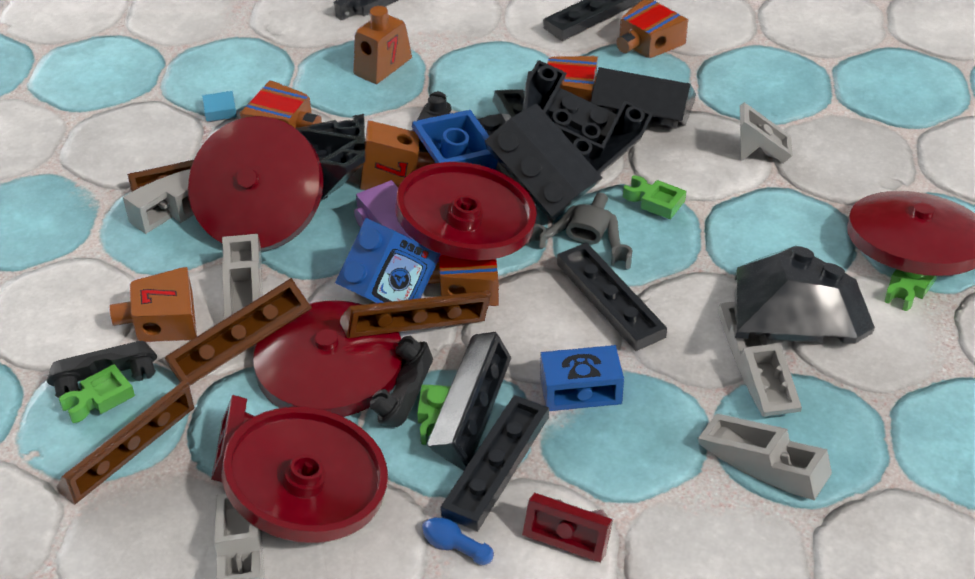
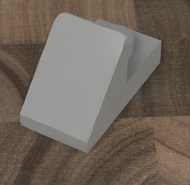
[740,102,793,163]

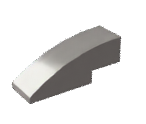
[123,169,194,234]
[222,234,263,320]
[698,413,832,500]
[214,494,264,579]

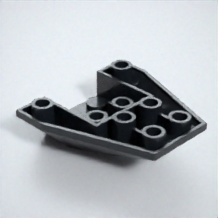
[522,60,653,175]

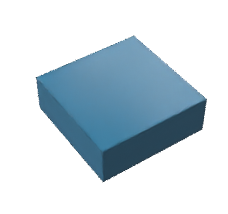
[202,91,237,122]

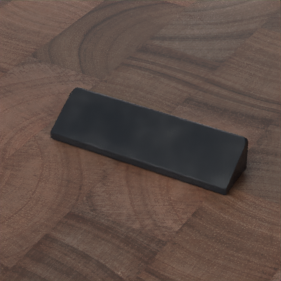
[428,331,512,471]

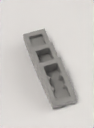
[718,301,802,417]

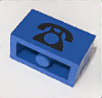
[540,345,624,411]

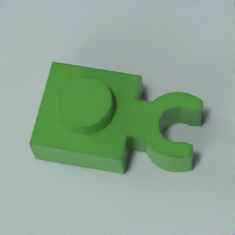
[623,175,687,220]
[885,269,937,311]
[59,364,135,423]
[417,385,451,445]

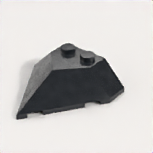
[295,114,366,200]
[735,246,875,344]

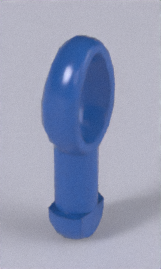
[422,517,494,565]

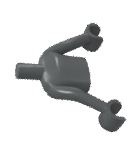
[526,193,632,269]

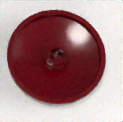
[188,116,323,252]
[395,162,537,260]
[847,191,975,276]
[253,300,403,417]
[222,407,388,543]

